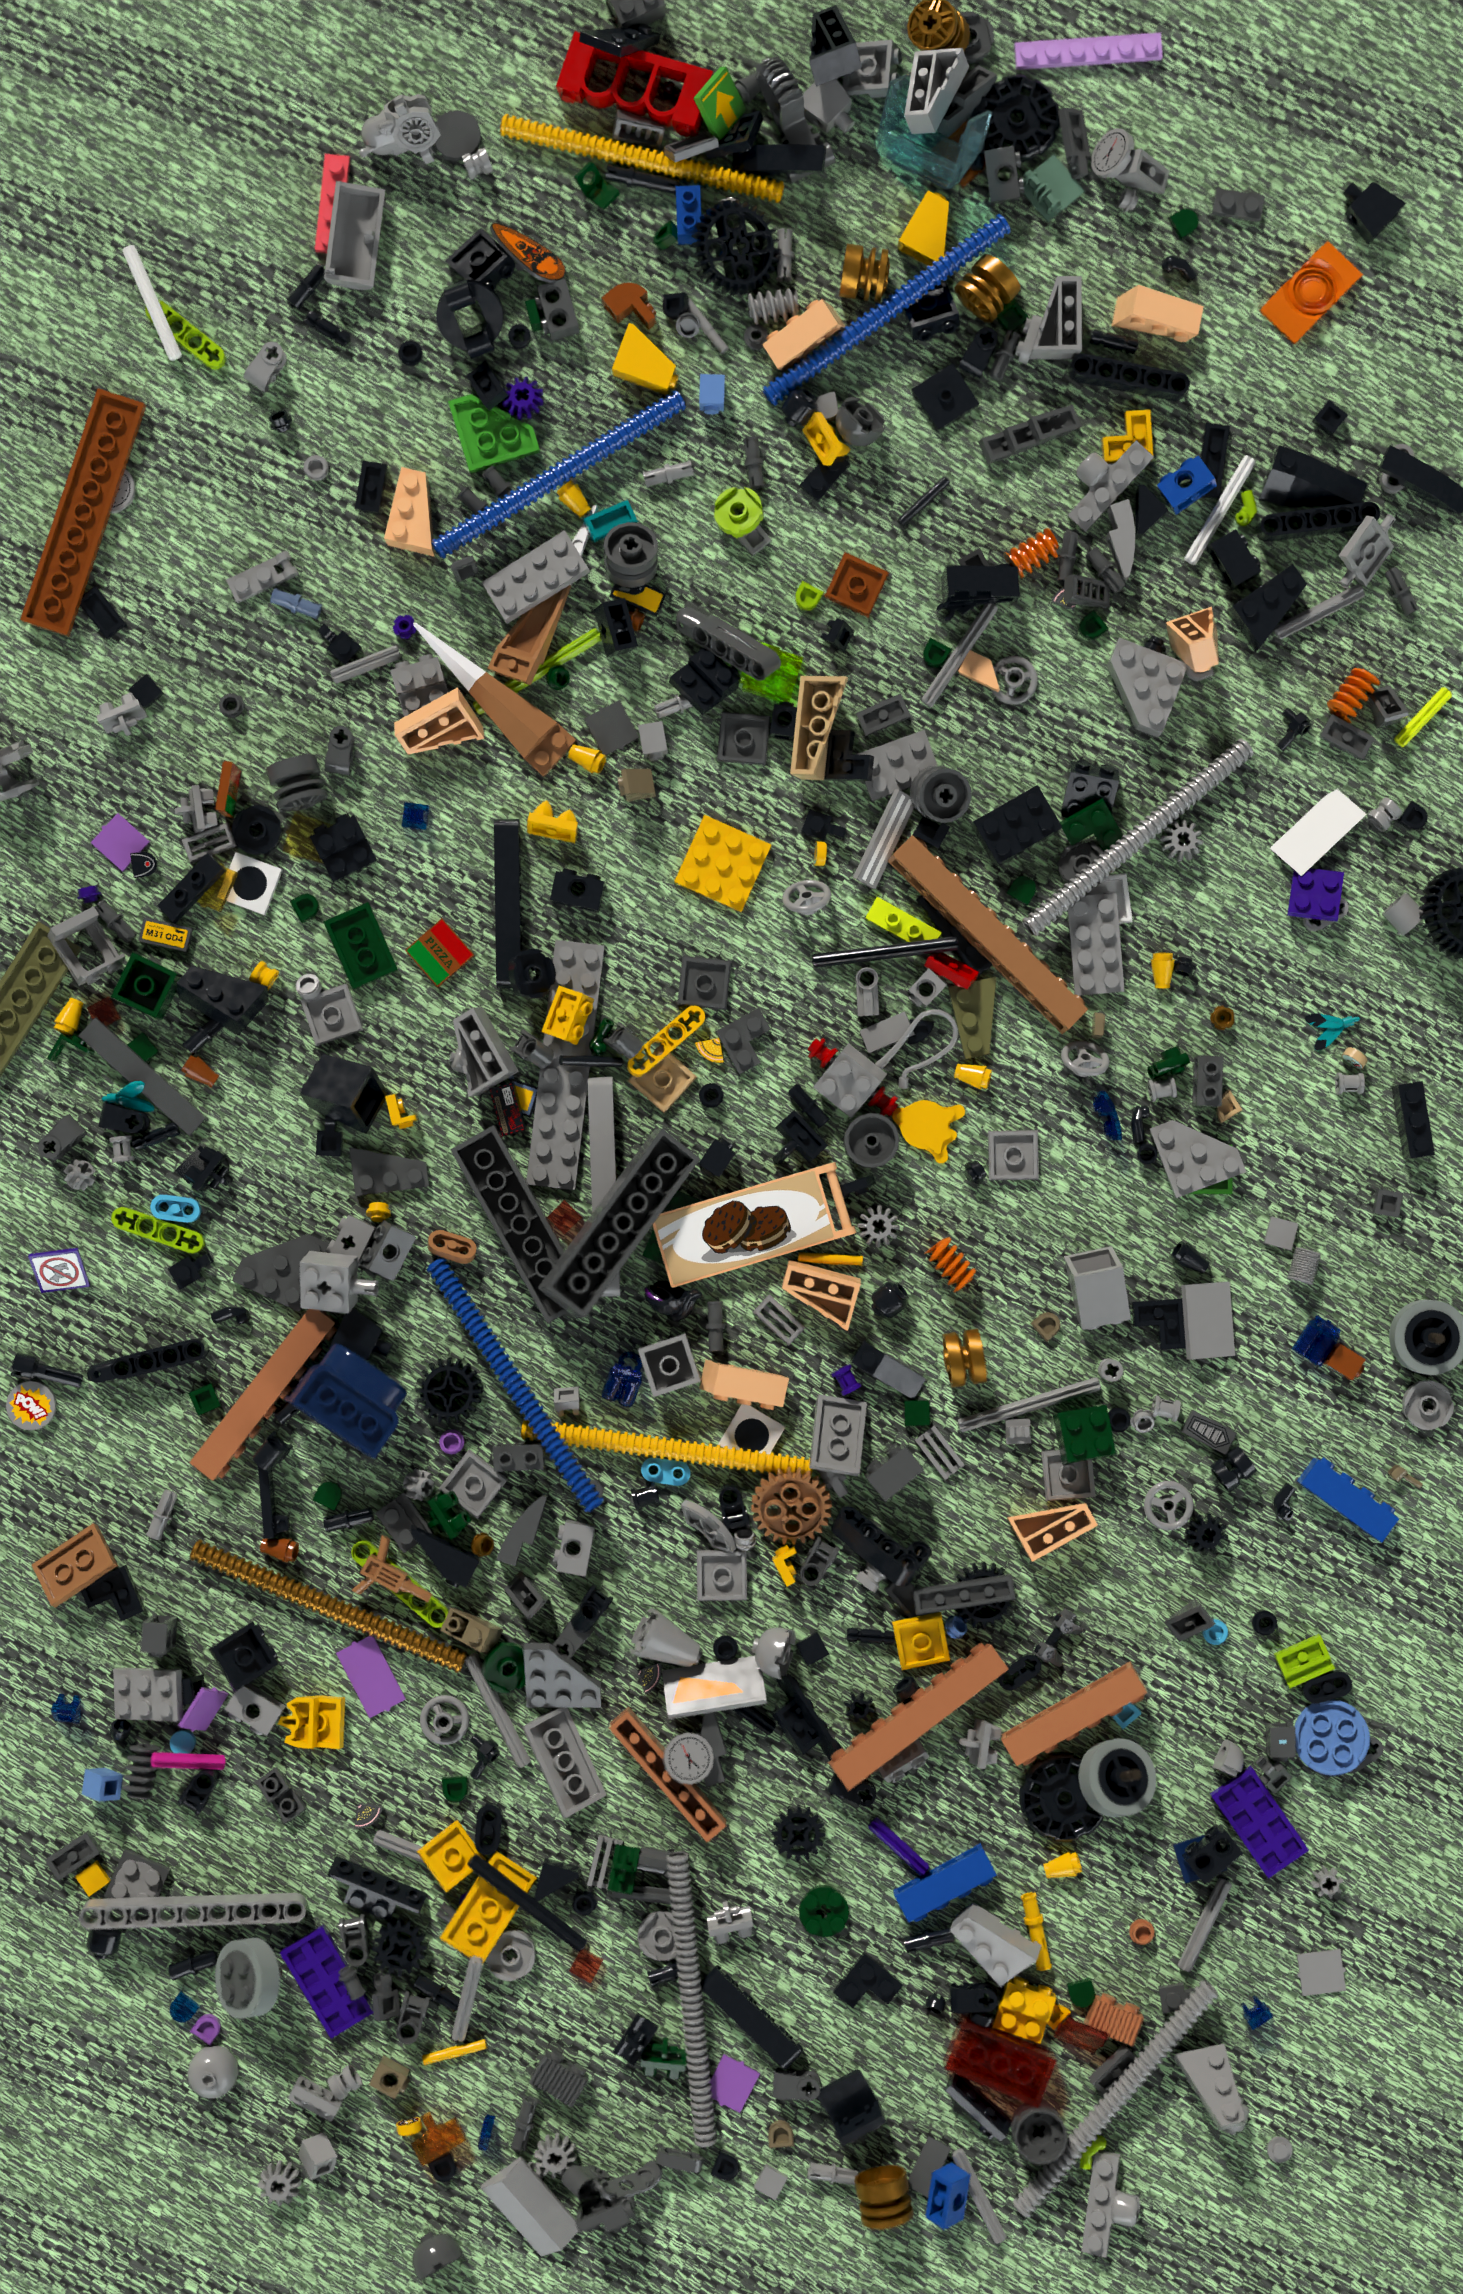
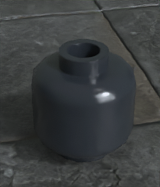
[782,388,818,427]
[871,1282,909,1318]
[86,1928,122,1959]

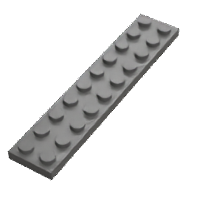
[526,940,605,1190]

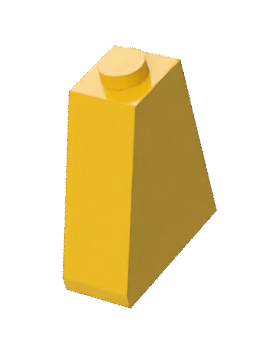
[897,190,949,266]
[612,323,679,395]

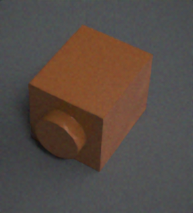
[1322,1342,1366,1381]

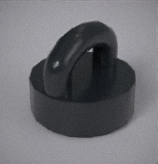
[893,1677,920,1704]

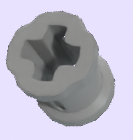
[1335,1072,1365,1095]
[1147,1076,1177,1102]
[109,1136,134,1163]
[1098,1358,1123,1382]
[1151,1395,1181,1422]

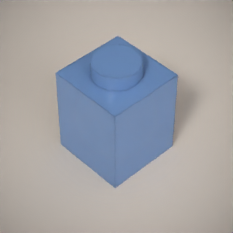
[699,374,725,415]
[82,1768,123,1801]

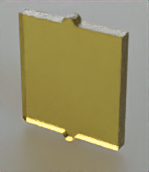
[282,813,333,864]
[197,863,238,912]

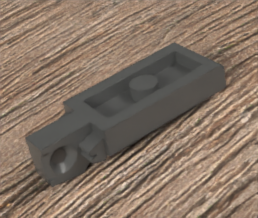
[1058,107,1091,180]

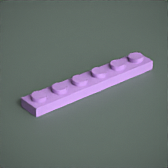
[1014,33,1163,70]

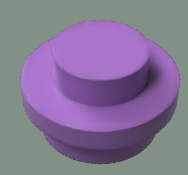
[439,1429,464,1454]

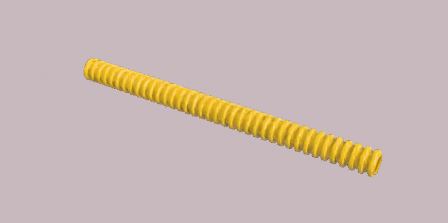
[500,114,784,203]
[521,1420,813,1478]

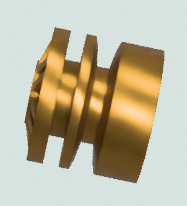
[907,0,970,51]
[839,244,890,303]
[954,254,1021,323]
[854,2165,914,2229]

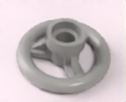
[991,656,1038,705]
[782,880,831,915]
[1061,1041,1110,1077]
[1144,1481,1194,1531]
[420,1695,469,1745]

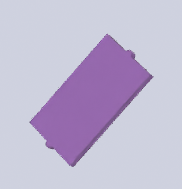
[336,1636,406,1718]

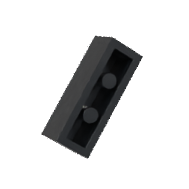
[1391,1081,1435,1159]

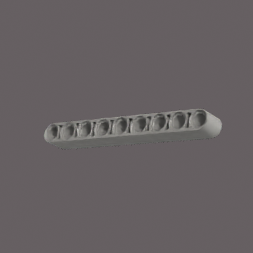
[588,1076,621,1297]
[79,1893,307,1929]

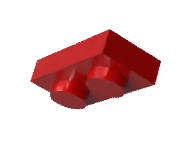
[924,952,979,989]

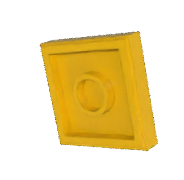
[892,1612,950,1670]
[416,1820,486,1892]

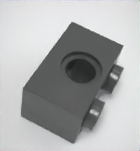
[984,146,1024,205]
[361,1220,416,1281]

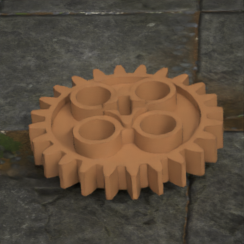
[751,1467,832,1545]

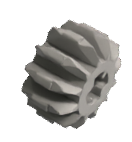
[1160,819,1203,862]
[857,1205,900,1248]
[534,2132,577,2179]
[258,2160,302,2207]

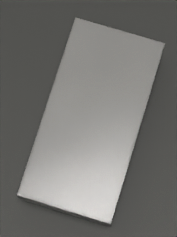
[860,1011,915,1054]

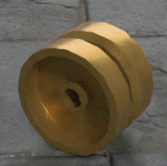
[942,1329,987,1388]

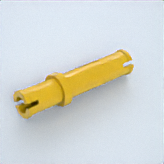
[1020,1892,1052,1971]

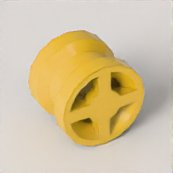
[249,961,279,990]

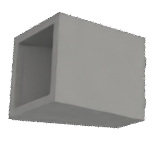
[1064,1246,1131,1330]

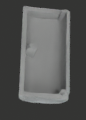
[324,181,385,290]

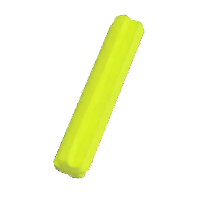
[1394,687,1452,747]

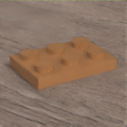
[32,1523,118,1608]

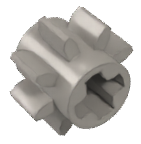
[64,1159,96,1191]
[403,1468,434,1501]
[1310,1865,1344,1899]

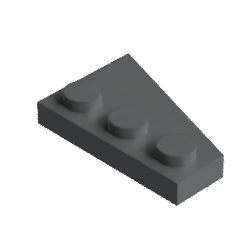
[349,1147,430,1196]

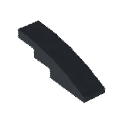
[732,144,826,176]
[1378,445,1463,516]

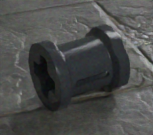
[631,1482,660,1511]

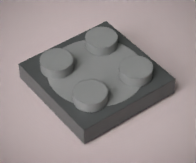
[104,1849,171,1916]

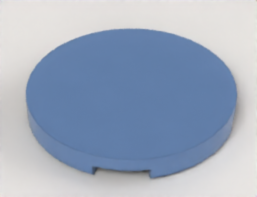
[1294,1699,1370,1776]

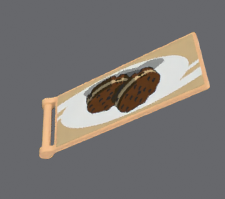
[653,1162,857,1287]

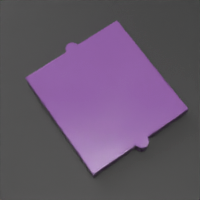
[91,813,150,872]
[179,1687,228,1732]
[709,2054,760,2113]

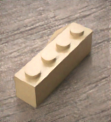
[790,676,848,780]

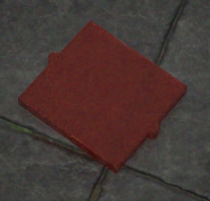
[1053,2017,1109,2053]

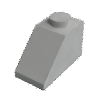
[1115,149,1169,194]

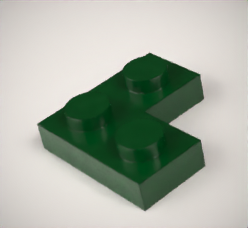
[1060,798,1123,851]

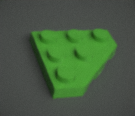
[448,394,540,474]

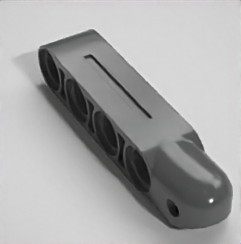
[676,607,781,681]

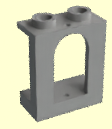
[47,906,125,986]

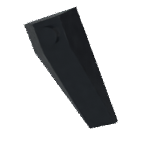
[1259,445,1367,507]

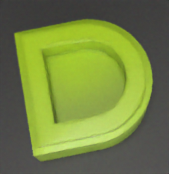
[795,581,824,611]

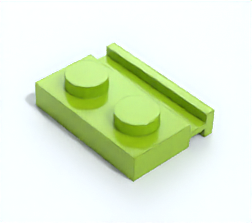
[1274,1634,1335,1688]

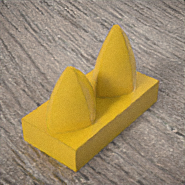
[802,412,851,466]
[527,800,578,843]

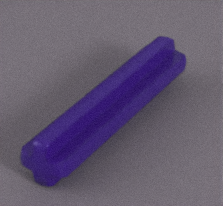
[868,1817,929,1876]

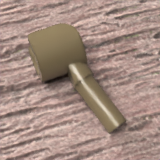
[1388,1465,1423,1489]

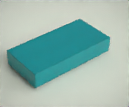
[583,499,638,543]

